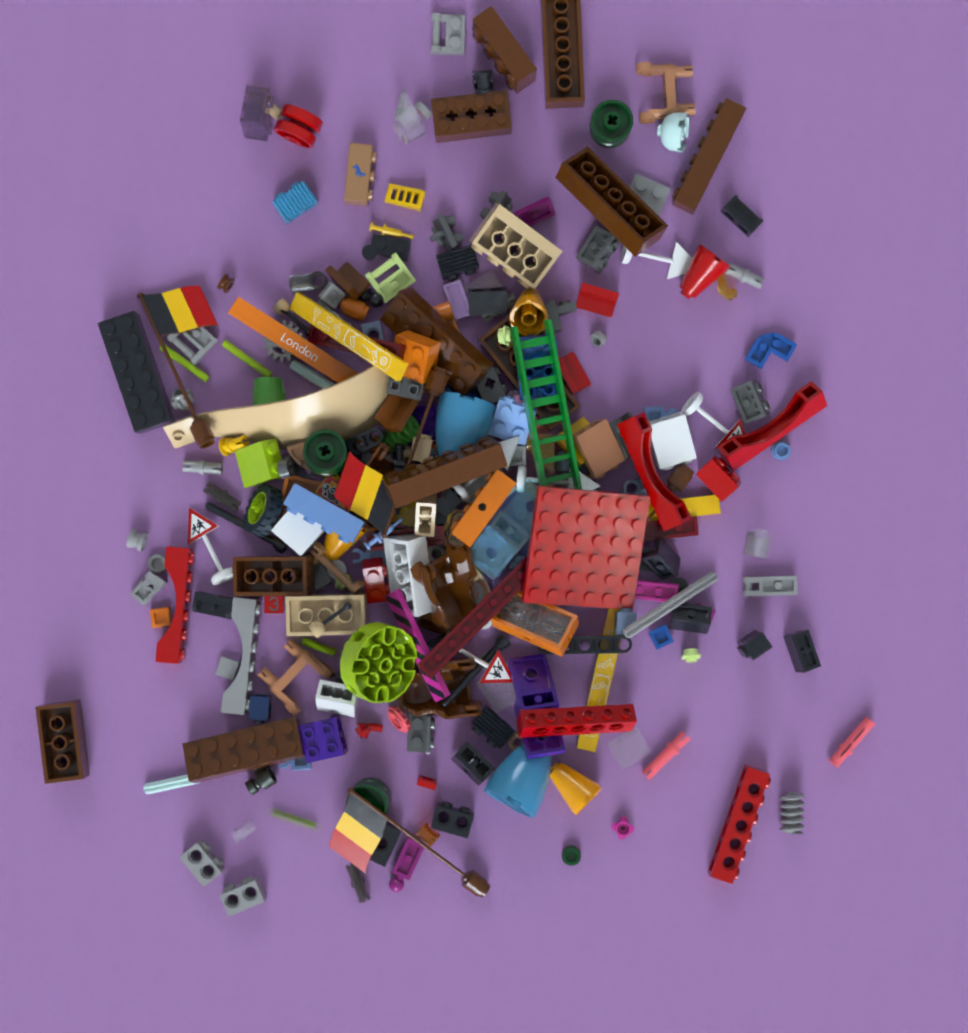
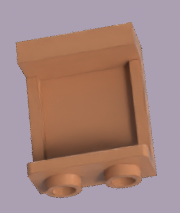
[572,419,625,480]

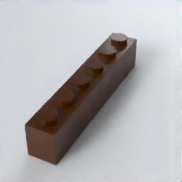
[672,98,747,215]

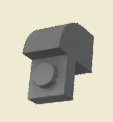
[542,299,577,335]

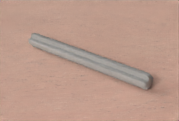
[622,572,718,638]

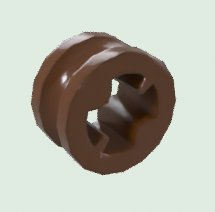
[217,274,235,293]

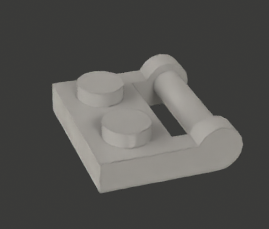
[430,13,465,55]
[167,327,218,366]

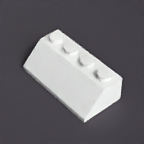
[383,534,432,617]

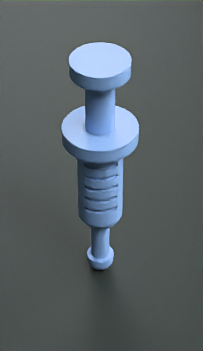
[363,518,403,551]

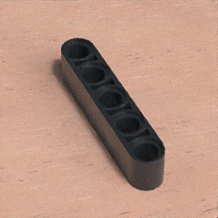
[297,427,387,479]
[537,635,633,654]

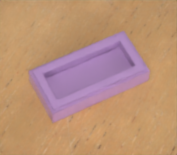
[442,279,473,322]

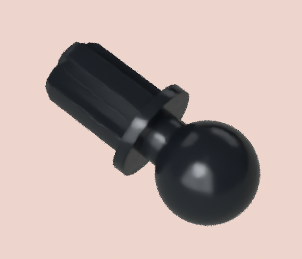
[359,288,384,308]

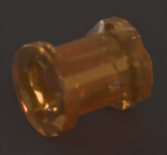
[415,822,440,847]

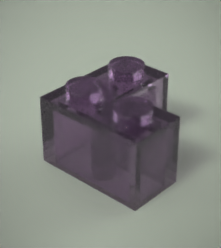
[240,85,274,141]

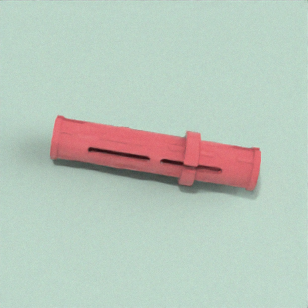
[828,717,875,768]
[642,731,691,780]

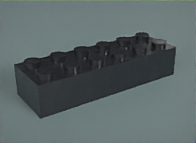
[97,311,176,434]

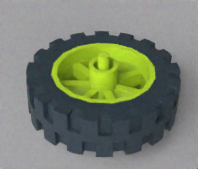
[244,484,283,537]

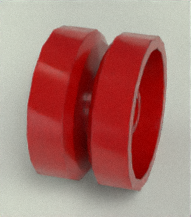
[273,104,323,149]

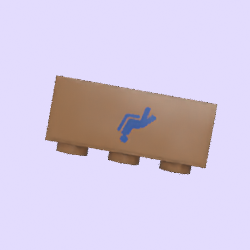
[344,143,377,206]

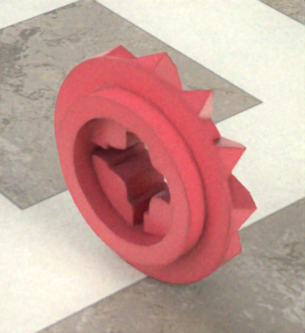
[387,705,411,733]

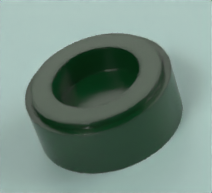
[562,845,581,866]

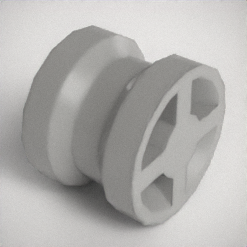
[126,529,149,552]

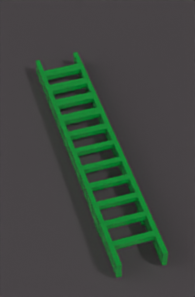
[510,319,582,489]

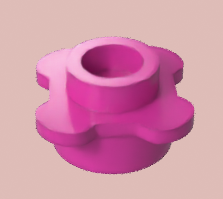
[611,816,634,839]

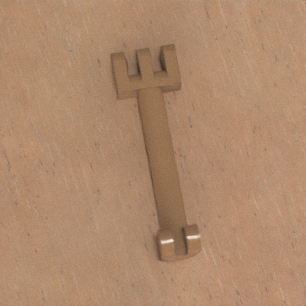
[308,541,365,595]

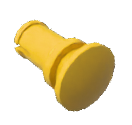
[218,435,249,456]

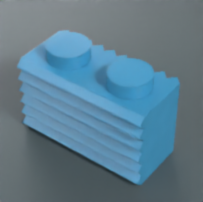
[272,181,318,224]

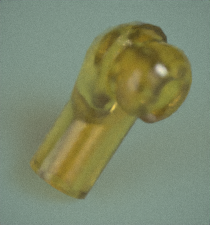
[717,274,738,300]

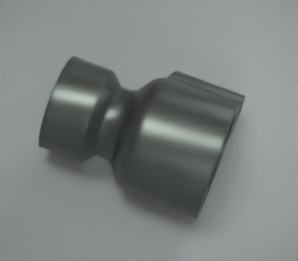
[245,766,277,795]

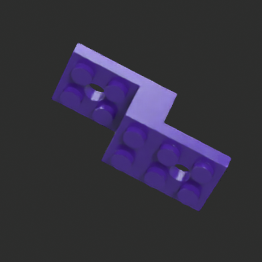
[507,654,566,759]

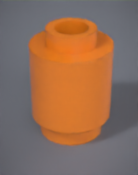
[340,296,370,321]

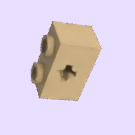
[414,493,437,537]

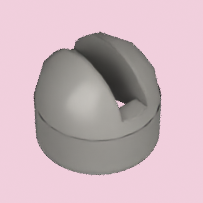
[590,331,607,348]

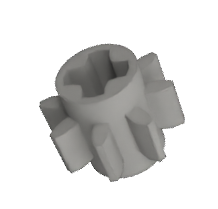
[170,388,195,412]

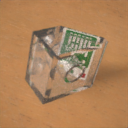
[393,89,425,145]

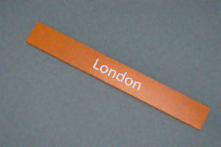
[228,297,359,383]

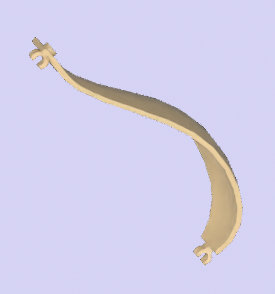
[163,365,390,450]

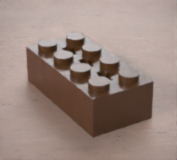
[472,6,537,94]
[431,90,512,143]
[233,556,315,596]
[35,699,90,784]

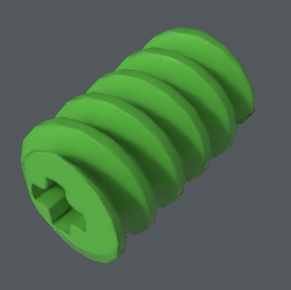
[378,415,420,453]

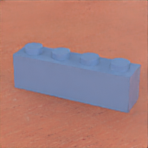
[283,483,365,544]

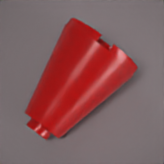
[679,244,730,299]

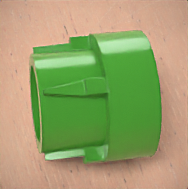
[252,377,286,405]

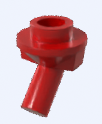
[355,723,383,739]

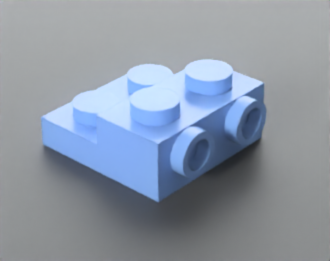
[488,396,537,446]

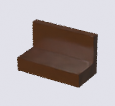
[325,262,371,300]

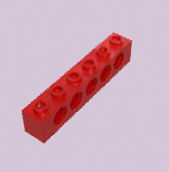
[516,704,637,738]
[708,764,771,884]

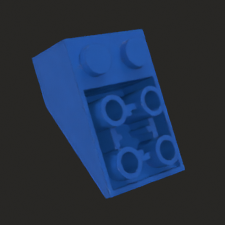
[516,335,558,400]

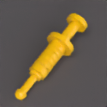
[369,222,414,239]

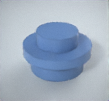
[771,441,791,460]

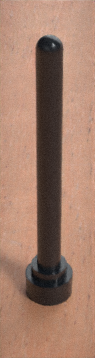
[205,502,288,554]
[441,633,511,707]

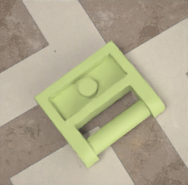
[365,252,416,303]

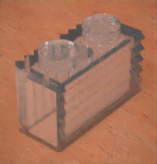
[743,529,773,558]

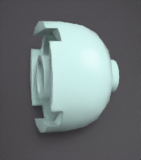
[657,112,689,152]

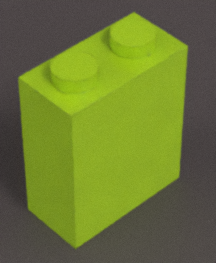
[235,438,282,488]

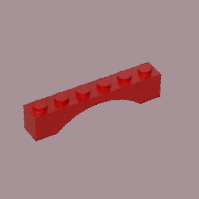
[717,381,827,471]
[617,412,691,531]
[155,546,195,664]

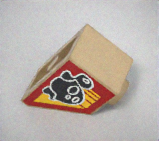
[411,434,439,462]

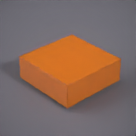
[149,606,172,628]

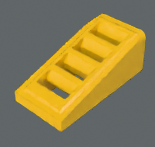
[384,183,426,212]

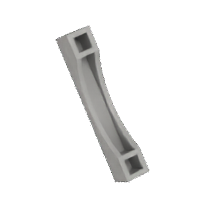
[221,596,262,715]

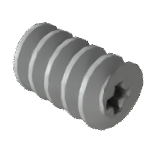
[779,792,805,834]

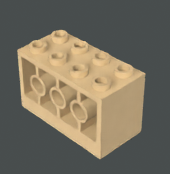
[469,203,562,290]
[285,593,369,636]

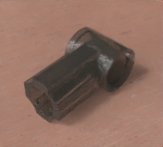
[289,271,329,293]

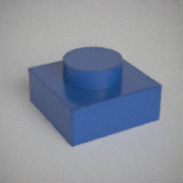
[648,624,674,650]

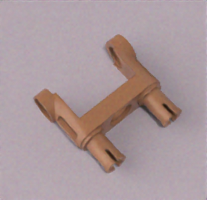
[635,62,696,124]
[257,638,335,716]

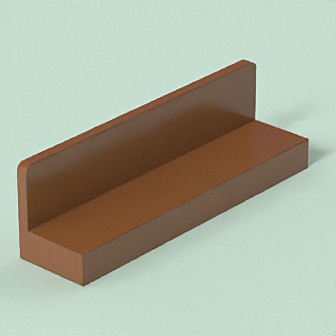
[375,382,427,432]

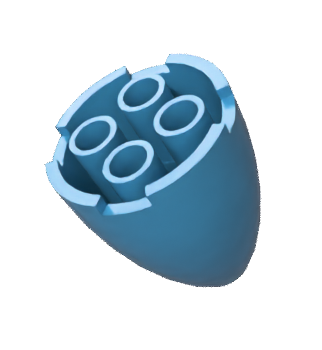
[435,392,496,456]
[484,737,551,818]

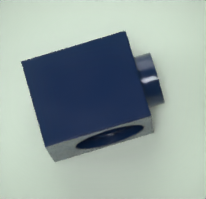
[248,694,272,723]

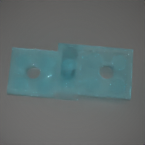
[470,479,537,580]

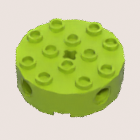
[340,622,417,703]

